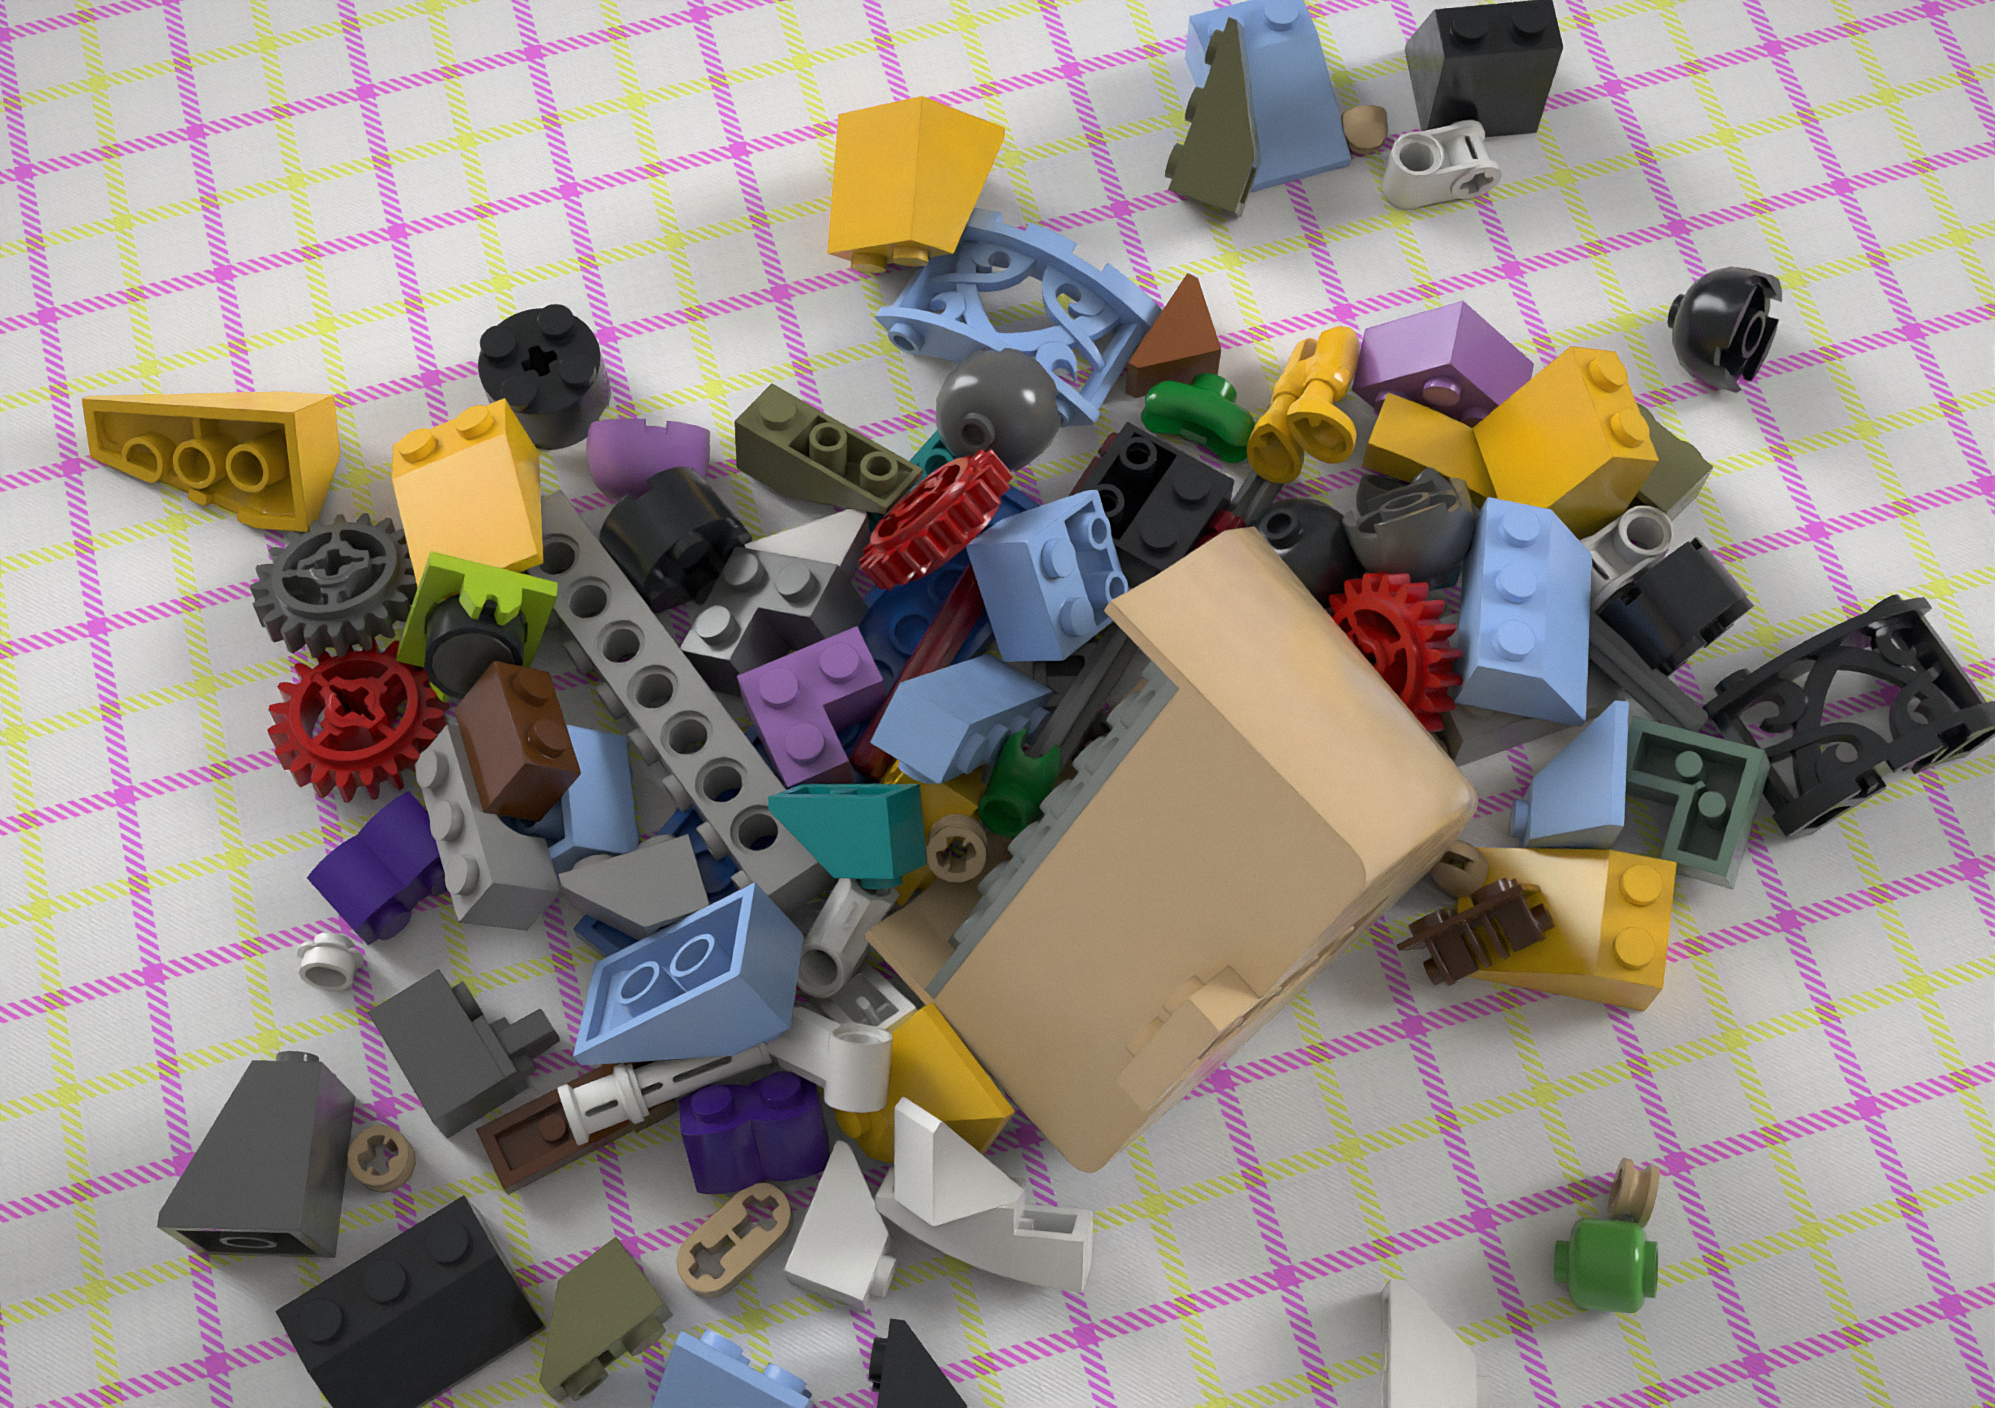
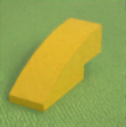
[1362,392,1498,510]

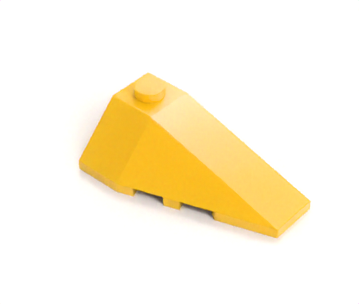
[82,391,341,532]

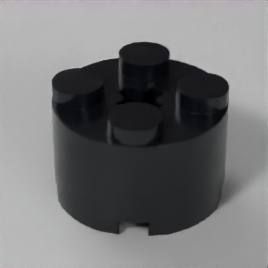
[478,304,611,450]
[599,467,752,613]
[1599,537,1754,677]

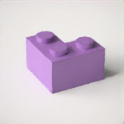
[1352,300,1534,429]
[737,626,886,790]

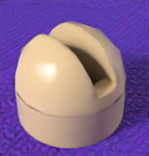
[1340,105,1388,155]
[1430,840,1488,897]

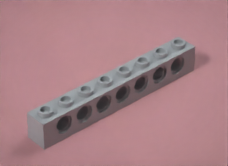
[520,490,840,916]

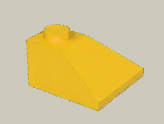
[831,1002,1015,1164]

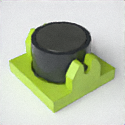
[396,551,558,703]

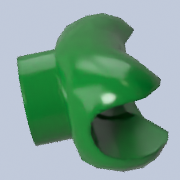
[1141,373,1256,463]
[978,729,1062,840]

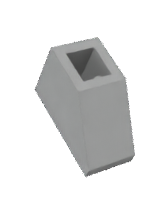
[558,834,711,941]

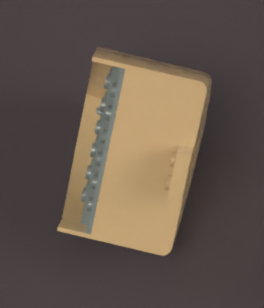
[864,526,1478,1173]

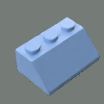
[1454,497,1592,727]

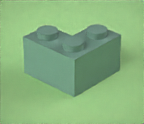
[1625,716,1770,889]

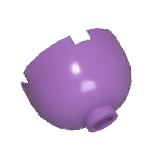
[586,418,710,502]

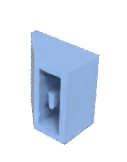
[966,490,1128,662]
[651,1329,814,1408]

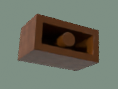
[454,661,582,822]

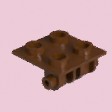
[1396,878,1556,986]

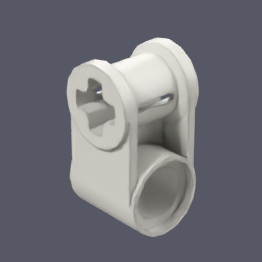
[1381,120,1502,209]
[1580,506,1675,615]

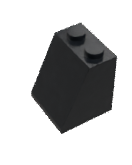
[1405,0,1563,138]

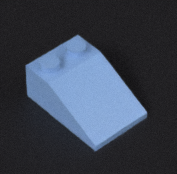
[1185,0,1351,193]
[573,882,804,1066]

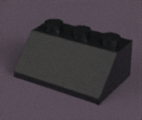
[275,1195,546,1408]

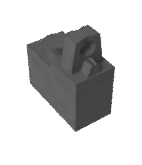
[368,969,560,1139]

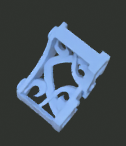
[875,208,1162,428]

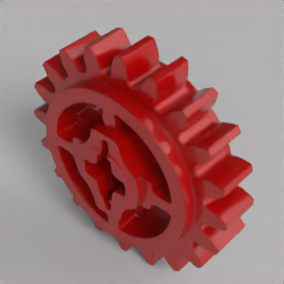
[858,449,1013,591]
[1329,572,1463,732]
[267,637,450,803]

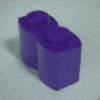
[307,791,448,945]
[679,1071,831,1194]

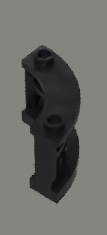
[1702,594,1995,837]

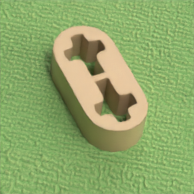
[676,1182,794,1299]

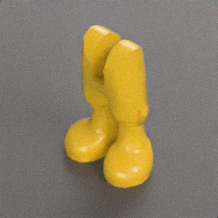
[1247,326,1360,484]

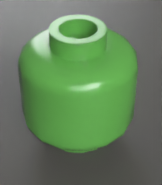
[1554,1218,1658,1313]

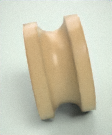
[926,814,988,883]
[347,1125,416,1193]
[1608,1157,1660,1228]

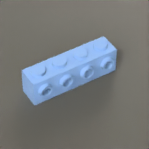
[870,653,1053,784]

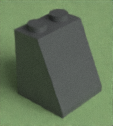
[157,1051,356,1258]

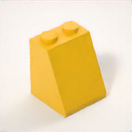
[827,96,1005,273]
[1473,346,1659,540]

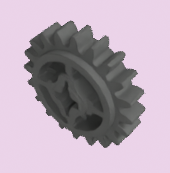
[250,513,418,658]

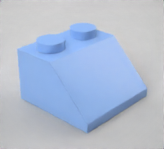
[501,725,639,885]

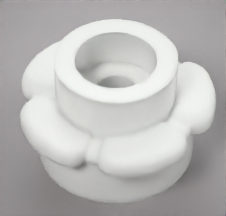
[297,932,364,991]

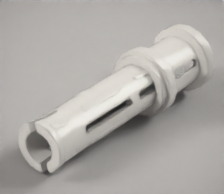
[557,1043,772,1146]

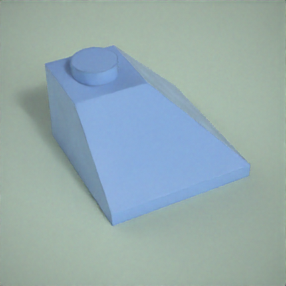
[1509,700,1629,850]

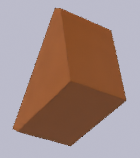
[1125,273,1221,398]

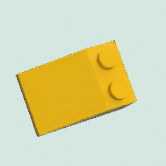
[392,398,543,599]
[1456,847,1677,1011]

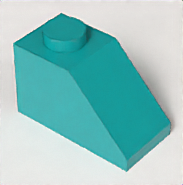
[768,784,927,889]

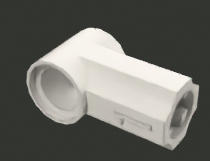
[797,878,900,998]
[767,1007,893,1113]

